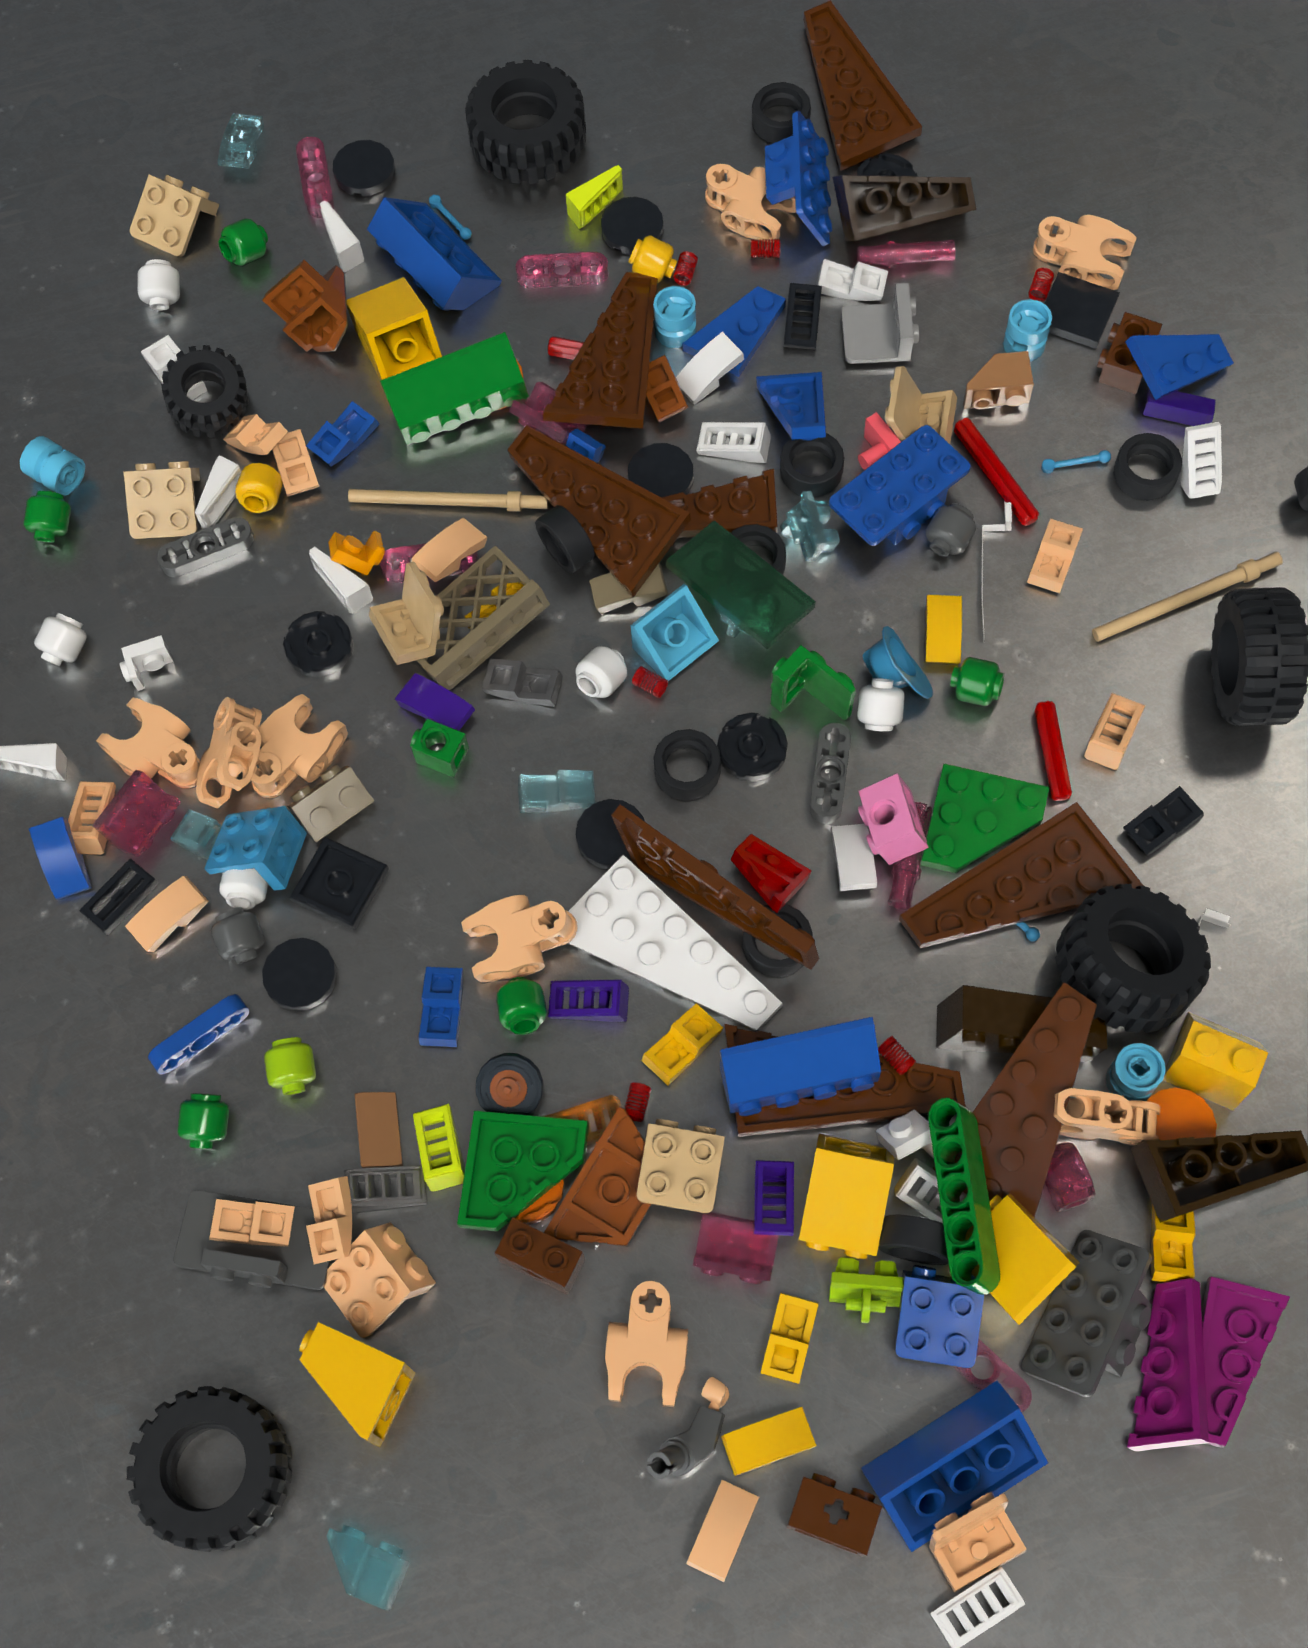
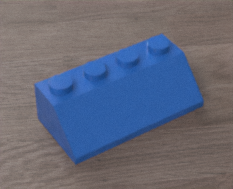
[367,197,502,311]
[720,1017,881,1116]
[861,1380,1048,1552]

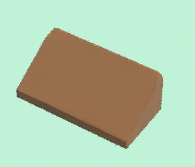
[355,1092,403,1168]

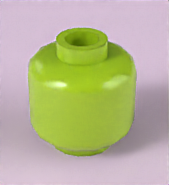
[264,1037,316,1095]

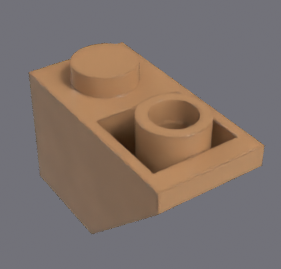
[963,351,1034,409]

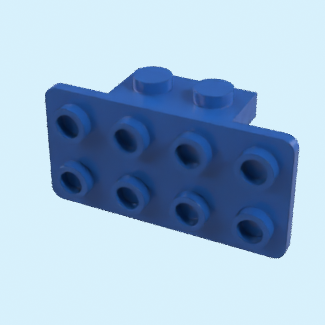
[765,111,832,246]
[829,425,971,546]

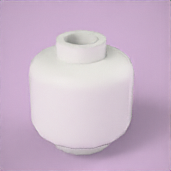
[137,259,180,311]
[34,613,87,666]
[575,646,627,698]
[857,678,905,731]
[219,868,268,909]

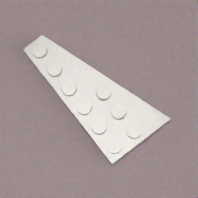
[551,855,783,1032]

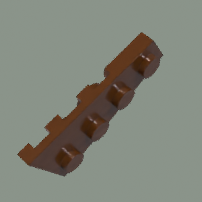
[662,468,778,538]

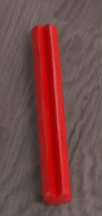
[954,417,1039,526]

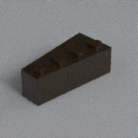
[832,175,977,241]
[936,985,1107,1062]
[1130,1130,1308,1223]

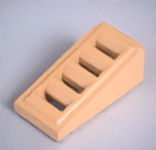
[1084,693,1145,770]
[68,781,116,855]

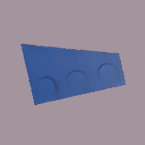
[682,286,786,377]
[1125,334,1234,400]
[756,372,826,441]

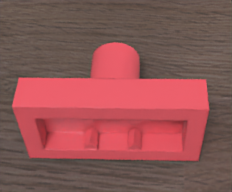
[858,412,901,471]

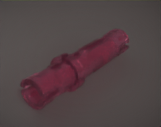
[857,239,955,268]
[888,802,933,910]

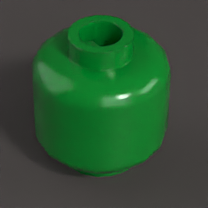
[218,218,268,266]
[23,491,71,543]
[950,657,1005,706]
[496,977,547,1035]
[177,1093,230,1149]

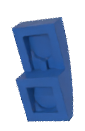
[306,401,380,467]
[29,817,92,900]
[419,967,463,1047]

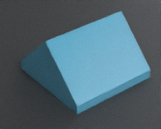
[630,584,719,681]

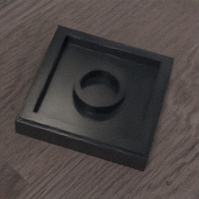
[1044,272,1120,349]
[289,837,389,931]

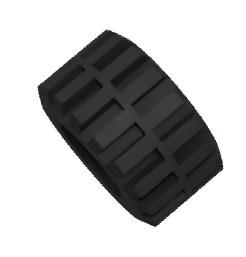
[161,345,248,438]

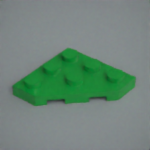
[921,764,1049,873]
[457,1111,589,1232]

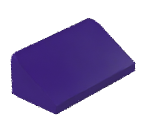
[1143,389,1216,426]

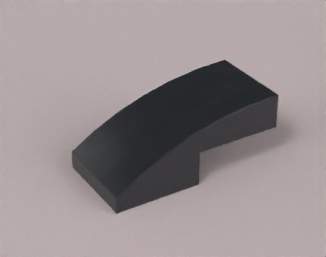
[1123,786,1204,856]

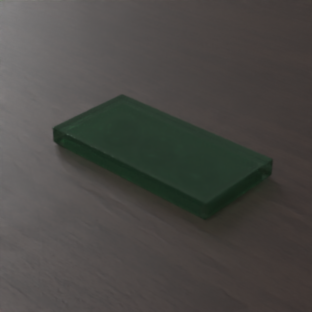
[666,520,816,650]

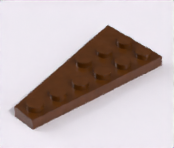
[803,0,922,171]
[543,272,658,429]
[507,425,691,598]
[899,802,1144,949]
[611,804,820,970]
[933,982,1097,1218]
[724,1024,966,1137]

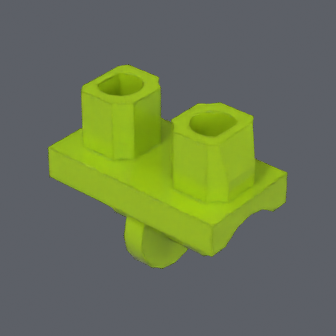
[829,1257,903,1324]

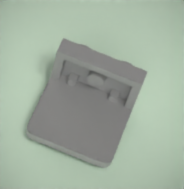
[841,283,919,364]

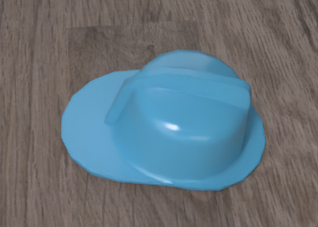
[863,626,933,699]

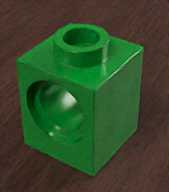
[410,719,469,777]

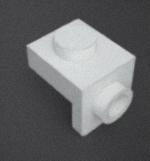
[876,1109,934,1160]

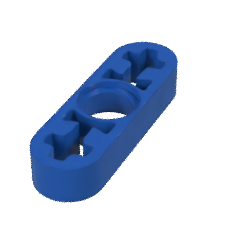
[148,994,249,1074]

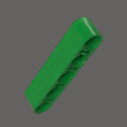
[928,1098,1000,1295]

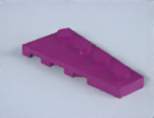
[1202,1276,1290,1448]
[1127,1278,1209,1451]

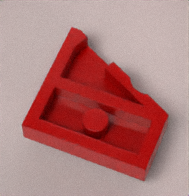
[731,834,812,913]

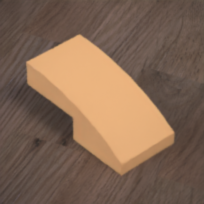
[223,414,288,455]
[272,429,319,497]
[411,517,487,582]
[1027,518,1083,593]
[125,876,209,952]
[306,1176,352,1265]
[209,1199,295,1246]
[686,1480,759,1582]

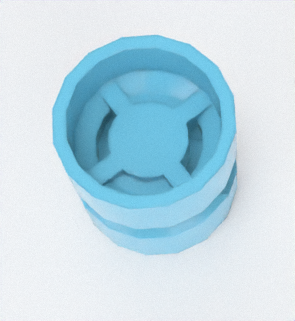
[653,286,696,348]
[1003,299,1052,361]
[20,436,85,496]
[1106,1043,1166,1101]

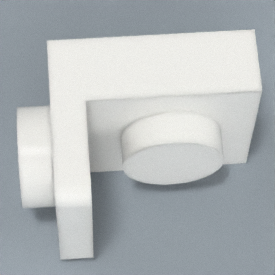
[120,635,173,691]

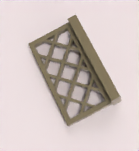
[416,545,550,691]

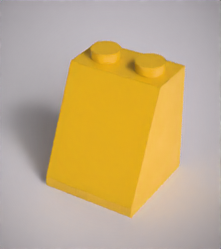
[346,277,442,381]
[1163,1012,1268,1111]
[799,1134,894,1259]
[965,1194,1079,1325]
[299,1322,416,1448]

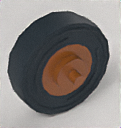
[476,1053,543,1115]

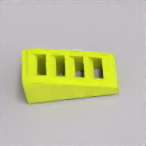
[566,165,623,229]
[413,1104,465,1192]

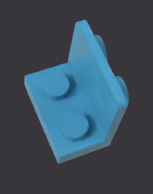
[204,806,307,890]

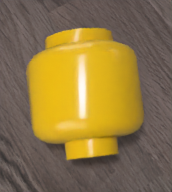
[628,236,678,283]
[235,463,283,513]

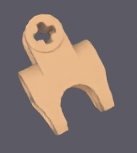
[705,164,796,243]
[1033,215,1137,290]
[251,694,348,799]
[96,697,201,789]
[196,697,262,809]
[461,895,577,982]
[1053,1088,1161,1146]
[605,1281,688,1407]

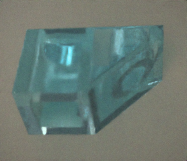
[326,1524,410,1611]

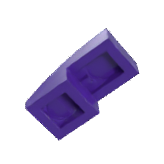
[395,673,475,731]

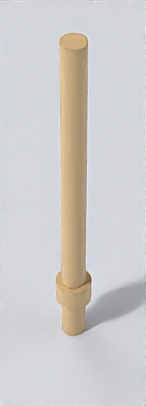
[348,489,549,512]
[1092,552,1283,642]

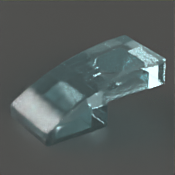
[218,113,264,169]
[518,770,595,813]
[170,809,222,860]

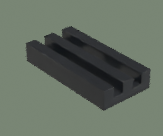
[79,858,159,936]

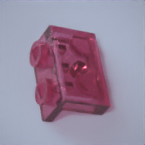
[509,382,587,444]
[92,770,181,857]
[693,1212,779,1284]

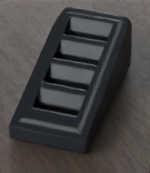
[783,283,822,350]

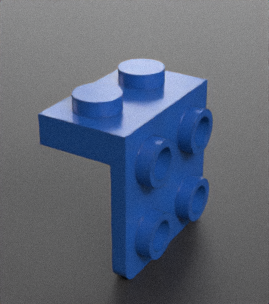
[895,1265,984,1368]

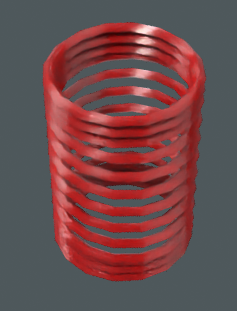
[751,239,780,258]
[673,251,698,286]
[1028,268,1054,302]
[632,666,668,698]
[878,1036,916,1075]
[624,1082,652,1122]

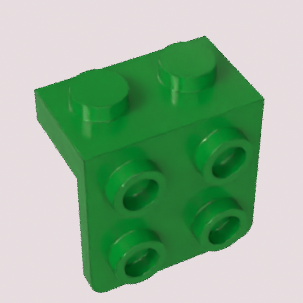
[770,645,856,720]

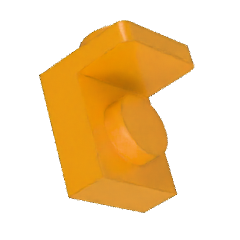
[328,530,385,575]

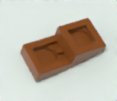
[646,355,689,422]

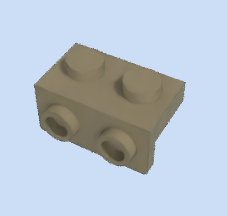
[287,764,374,842]

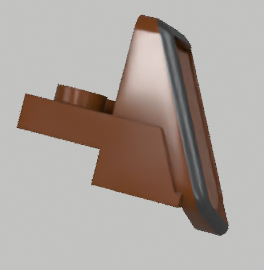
[262,260,348,352]

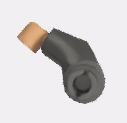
[647,1377,730,1479]

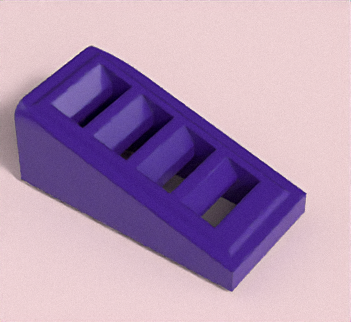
[548,980,629,1022]
[754,1160,794,1236]

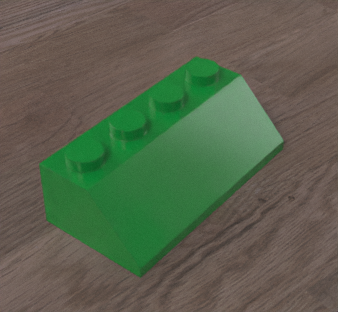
[380,332,529,445]

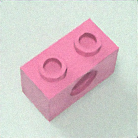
[858,773,929,865]

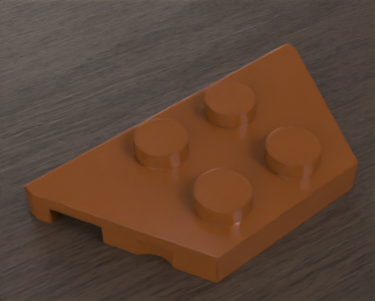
[544,1106,652,1246]

